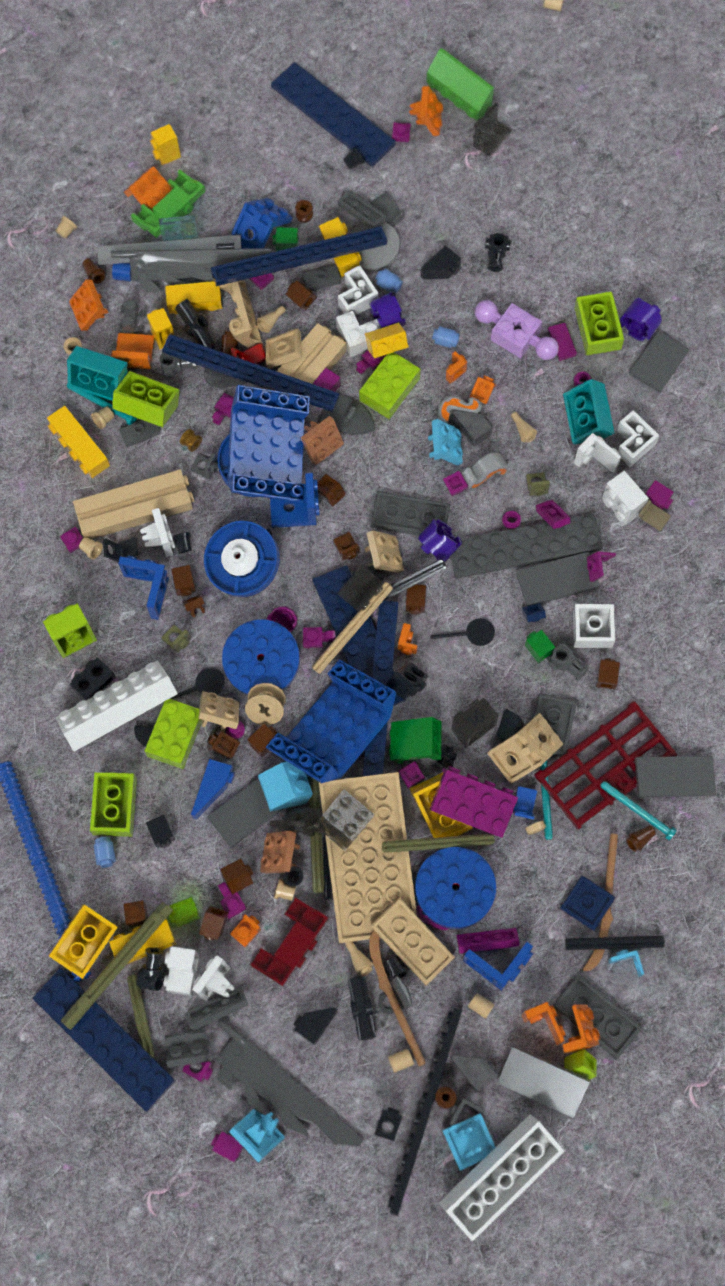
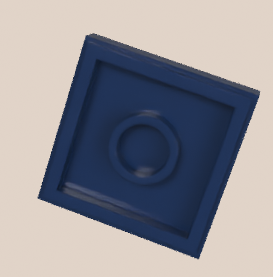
[560,875,616,932]

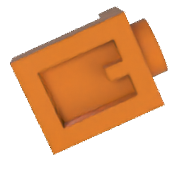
[446,351,467,384]
[470,375,497,404]
[398,623,418,655]
[230,914,261,948]

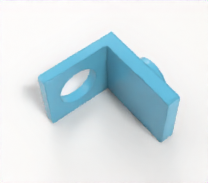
[608,949,644,977]

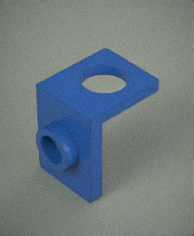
[513,786,537,820]

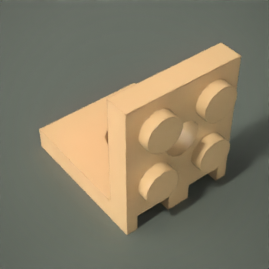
[487,713,563,784]

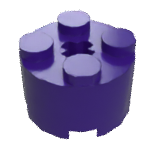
[369,292,406,328]
[620,298,662,341]
[418,519,462,562]

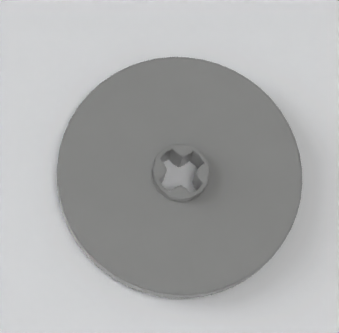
[351,223,400,271]

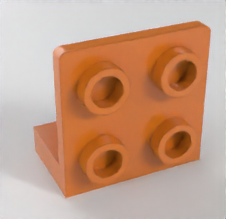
[124,166,173,211]
[111,333,154,369]
[521,1002,566,1045]
[562,1004,600,1053]

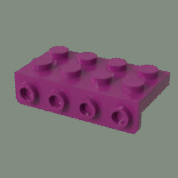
[429,766,518,838]

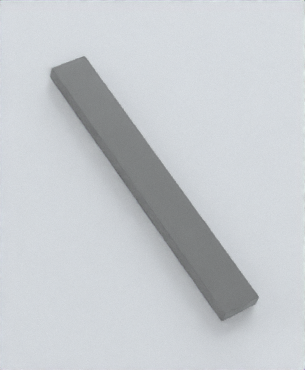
[98,235,241,265]

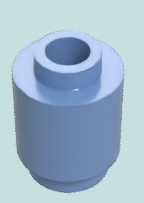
[375,269,403,294]
[432,326,460,348]
[93,837,116,868]

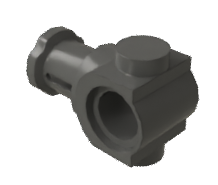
[159,351,197,377]
[548,643,589,681]

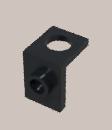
[103,537,138,562]
[375,1107,403,1141]

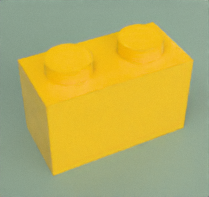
[150,124,181,166]
[147,308,174,350]
[365,323,408,358]

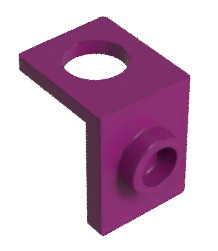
[587,551,616,582]
[182,1061,214,1083]

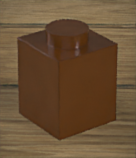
[286,280,317,311]
[171,565,196,597]
[406,584,427,615]
[596,658,620,690]
[247,724,277,757]
[220,858,254,894]
[123,900,148,927]
[199,906,229,941]

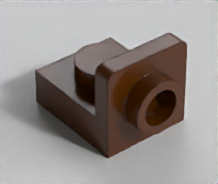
[317,474,345,506]
[333,532,360,561]
[206,731,240,760]

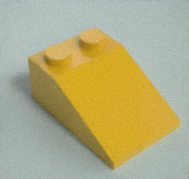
[409,772,473,838]
[49,904,118,979]

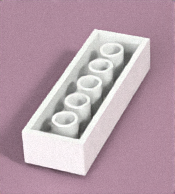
[55,661,178,751]
[438,1115,564,1242]

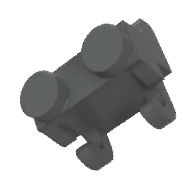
[117,300,147,334]

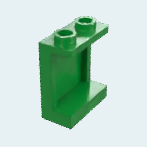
[389,717,442,764]

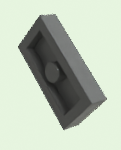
[302,265,341,291]
[119,420,160,448]

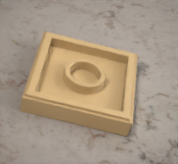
[266,328,302,369]

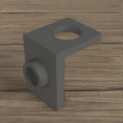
[190,453,218,479]
[449,1098,485,1126]

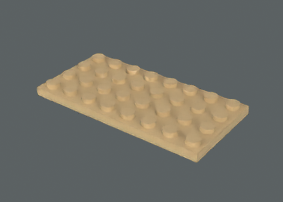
[319,772,417,943]

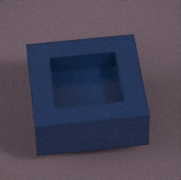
[522,603,546,622]

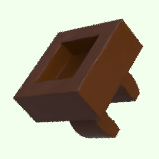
[182,594,205,618]

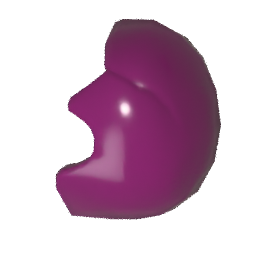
[267,606,298,633]

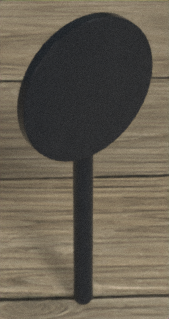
[431,618,495,646]
[164,669,224,702]

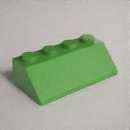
[427,48,494,121]

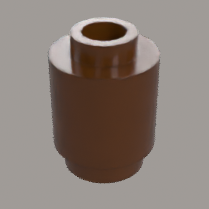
[435,1087,456,1109]

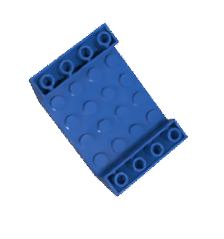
[227,385,310,503]
[266,659,396,783]

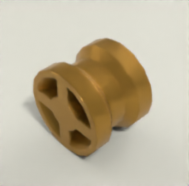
[179,429,202,452]

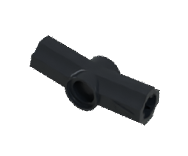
[175,299,216,349]
[347,976,376,1041]

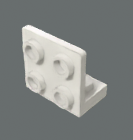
[574,433,621,473]

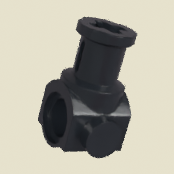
[485,233,511,272]
[136,947,166,991]

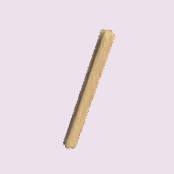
[312,582,393,674]

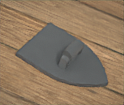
[318,391,375,435]

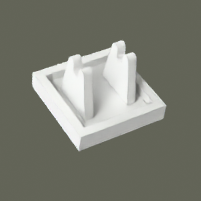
[140,508,175,557]
[192,955,234,1001]

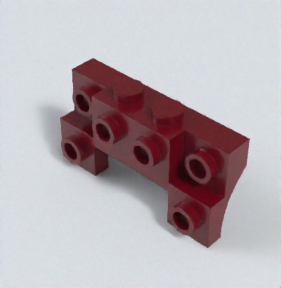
[250,897,329,987]

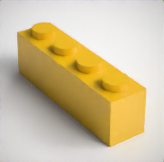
[47,405,110,478]

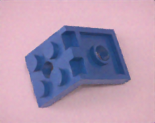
[230,198,293,249]
[270,473,320,528]
[118,556,169,620]
[463,942,533,991]

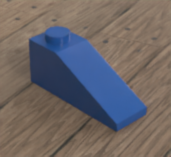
[191,759,235,820]

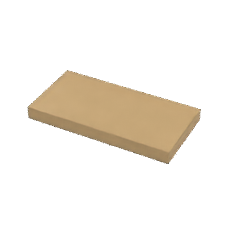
[370,898,455,985]

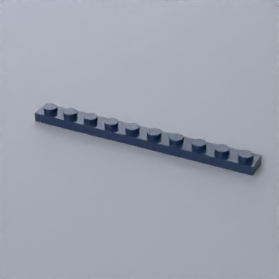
[210,226,388,286]
[162,334,340,412]
[363,601,399,776]

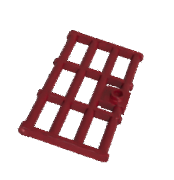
[534,701,677,830]

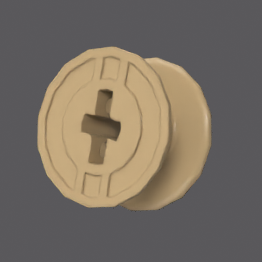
[245,683,286,725]

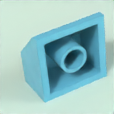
[258,762,313,812]

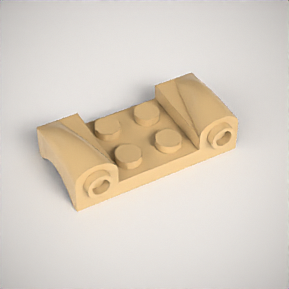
[219,280,263,349]

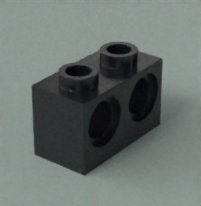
[70,657,116,700]
[386,662,429,700]

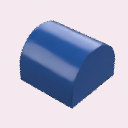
[112,262,132,282]

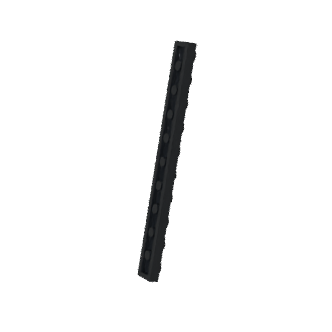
[387,1008,462,1216]

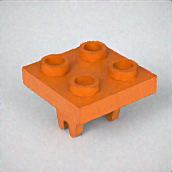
[409,86,443,136]
[69,279,108,331]

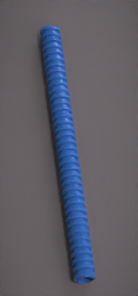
[0,761,91,982]

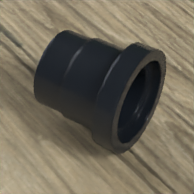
[343,148,365,170]
[172,532,192,553]
[283,866,303,887]
[385,956,409,981]

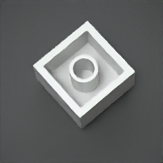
[602,471,649,525]
[573,604,615,648]

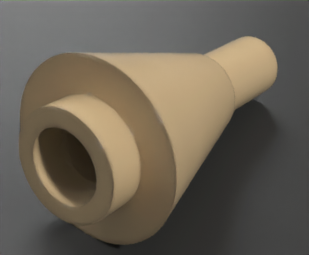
[257,306,286,333]
[511,412,537,442]
[345,942,374,976]

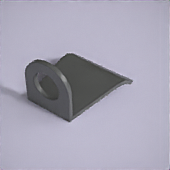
[369,192,406,227]
[378,976,412,1014]

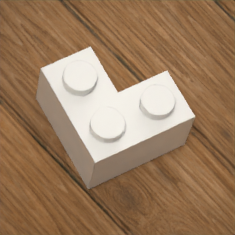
[338,266,378,316]
[336,311,380,357]
[617,411,659,467]
[164,947,199,996]

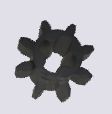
[435,744,457,768]

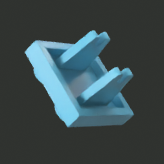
[428,419,463,465]
[229,1109,285,1163]
[443,1113,496,1170]

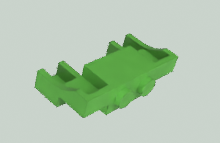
[131,170,206,238]

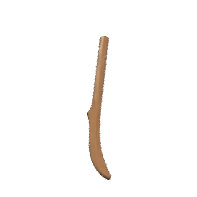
[582,834,618,971]
[369,930,426,1067]

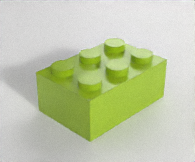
[574,291,624,356]
[359,352,421,420]
[112,371,180,427]
[42,603,97,658]
[145,699,202,769]
[90,772,137,837]

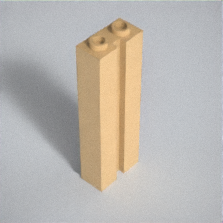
[262,323,347,390]
[73,469,195,539]

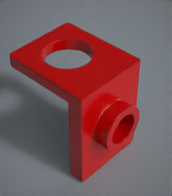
[231,343,266,364]

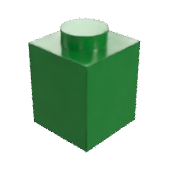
[272,227,299,251]
[525,629,555,664]

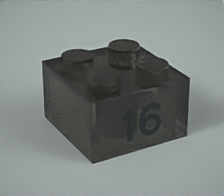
[451,698,499,748]

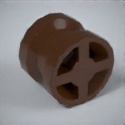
[295,200,313,223]

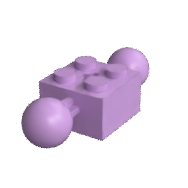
[475,300,559,360]

